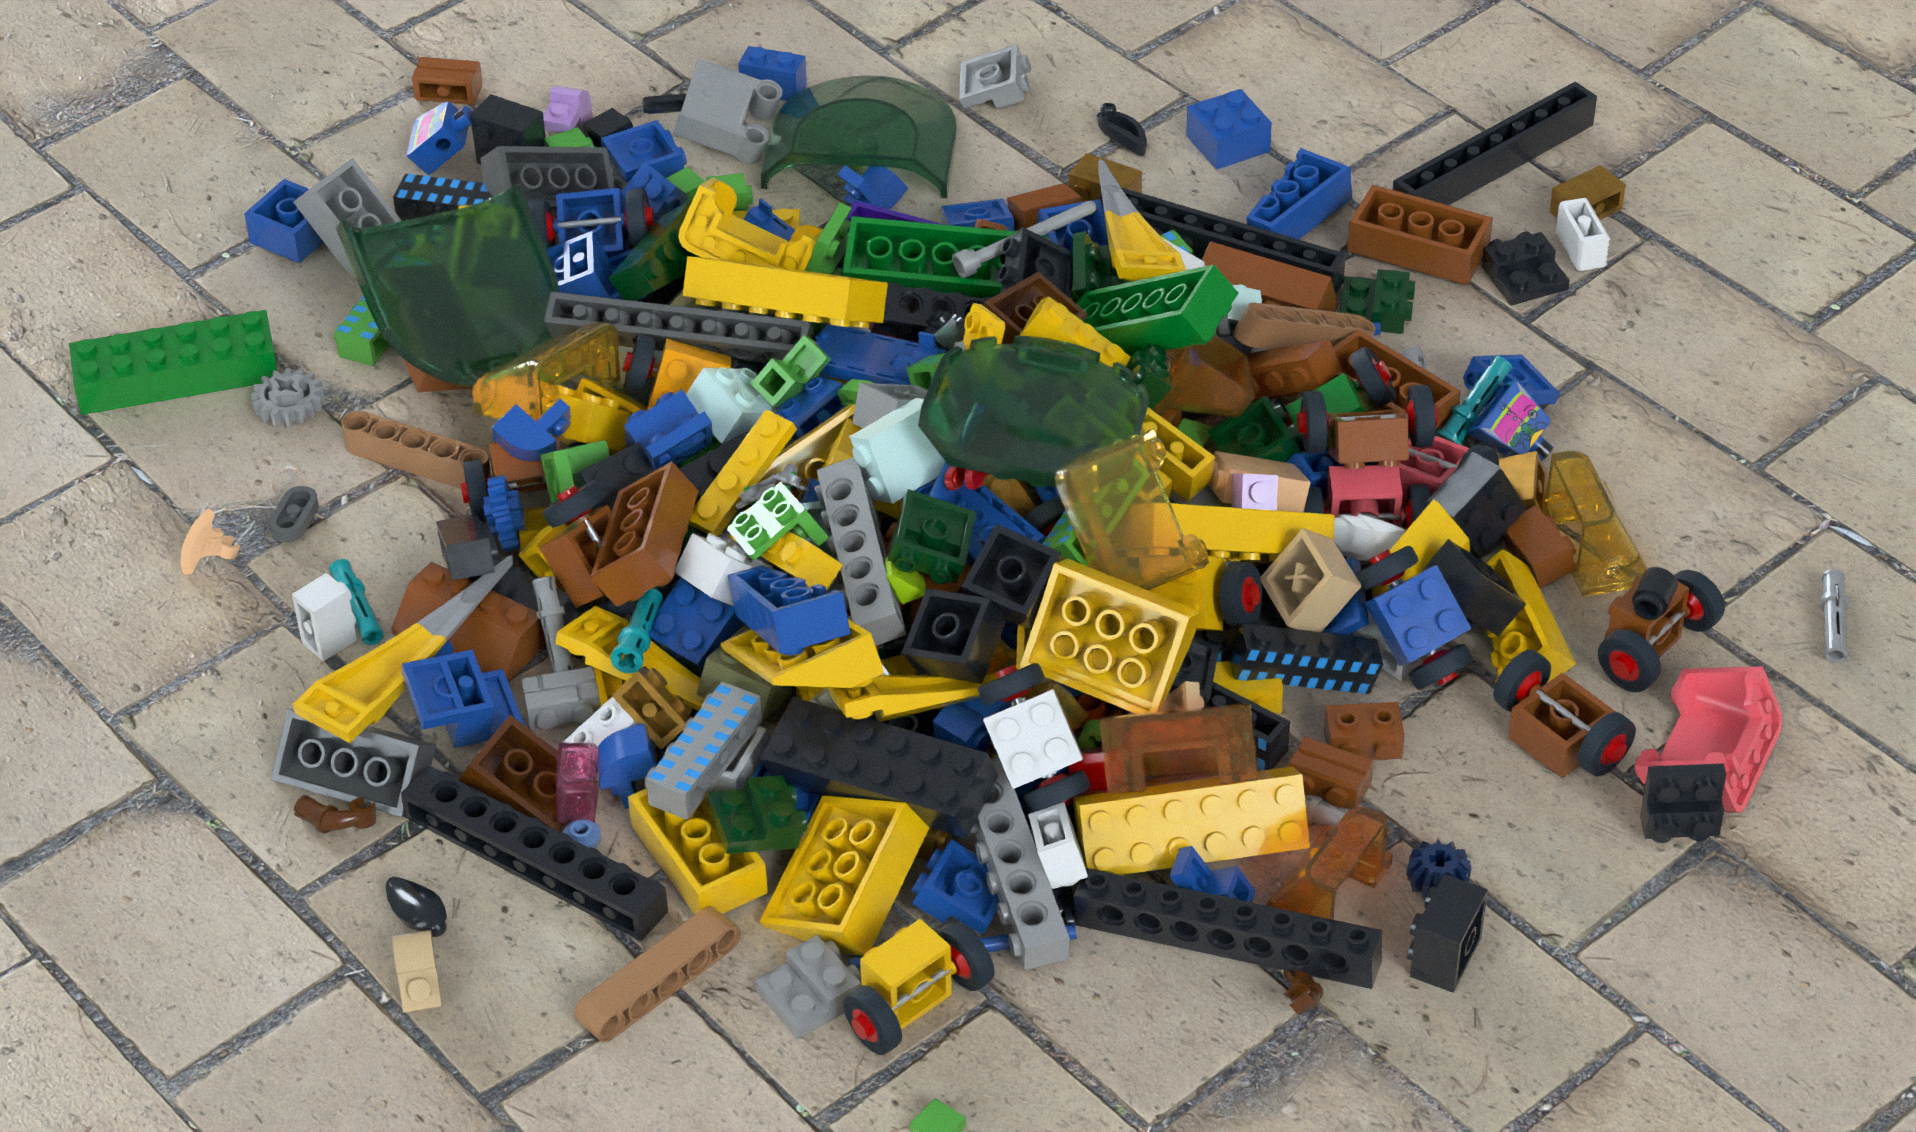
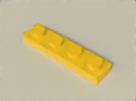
[689,409,797,537]

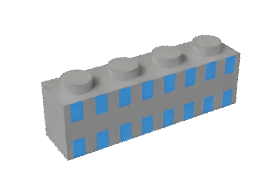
[645,682,762,820]

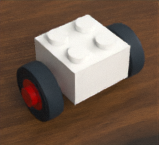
[977,663,1091,813]

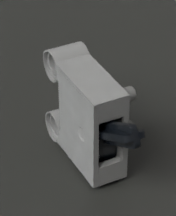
[642,58,782,164]

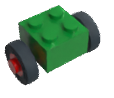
[1270,347,1396,452]

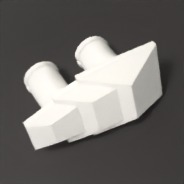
[1334,513,1406,566]

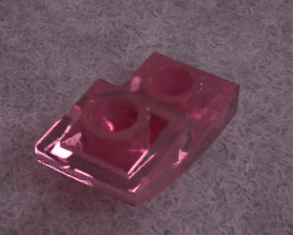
[556,743,598,823]

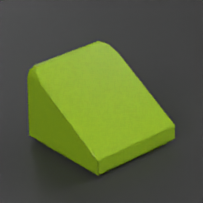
[884,557,926,605]

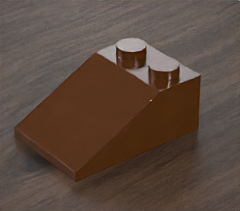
[983,272,1088,374]
[459,715,597,832]

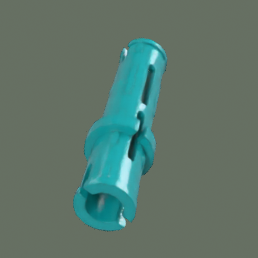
[329,559,384,645]

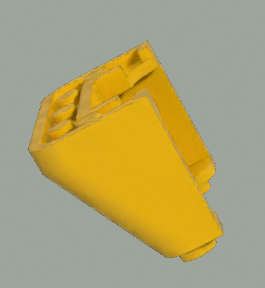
[678,177,823,271]

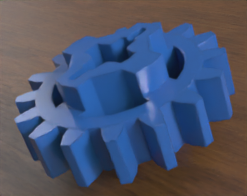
[483,475,526,552]

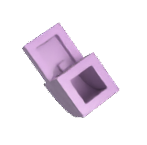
[543,86,593,134]

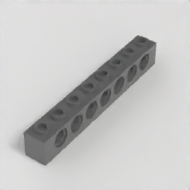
[544,292,816,363]

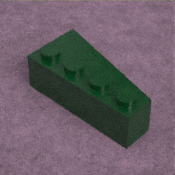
[608,201,702,301]

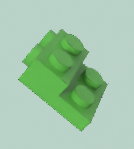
[806,202,852,276]

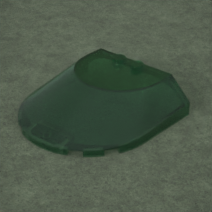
[760,75,957,198]
[336,184,560,387]
[918,336,1149,495]

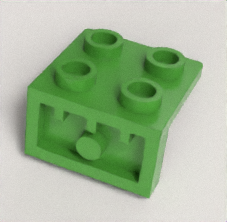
[540,440,610,515]
[727,482,829,560]

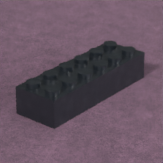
[760,697,998,839]

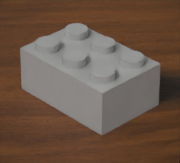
[293,158,412,279]

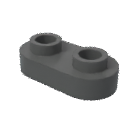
[269,486,319,543]

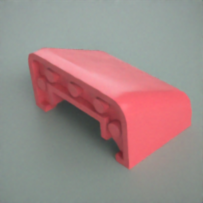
[1635,666,1782,813]

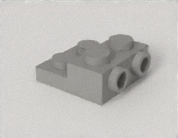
[959,45,1031,109]
[754,935,862,1039]

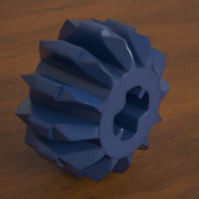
[1406,838,1472,900]

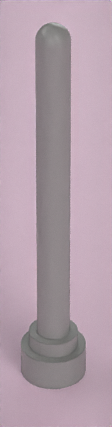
[952,201,1096,279]

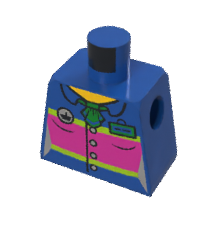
[407,102,473,175]
[1467,380,1553,461]

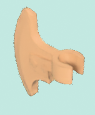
[180,508,240,575]

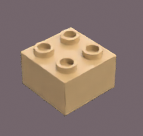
[1260,528,1362,632]

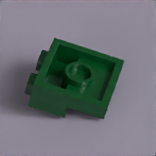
[1073,231,1124,298]
[1340,269,1416,334]
[1122,344,1173,410]
[1208,395,1303,463]
[887,489,976,584]
[707,775,807,854]

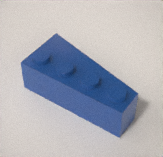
[1246,148,1352,239]
[728,565,851,655]

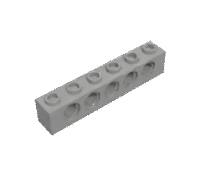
[815,457,907,646]
[970,757,1070,970]

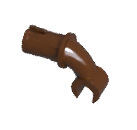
[294,795,376,833]
[1283,970,1323,1015]

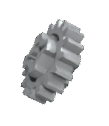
[251,368,325,427]

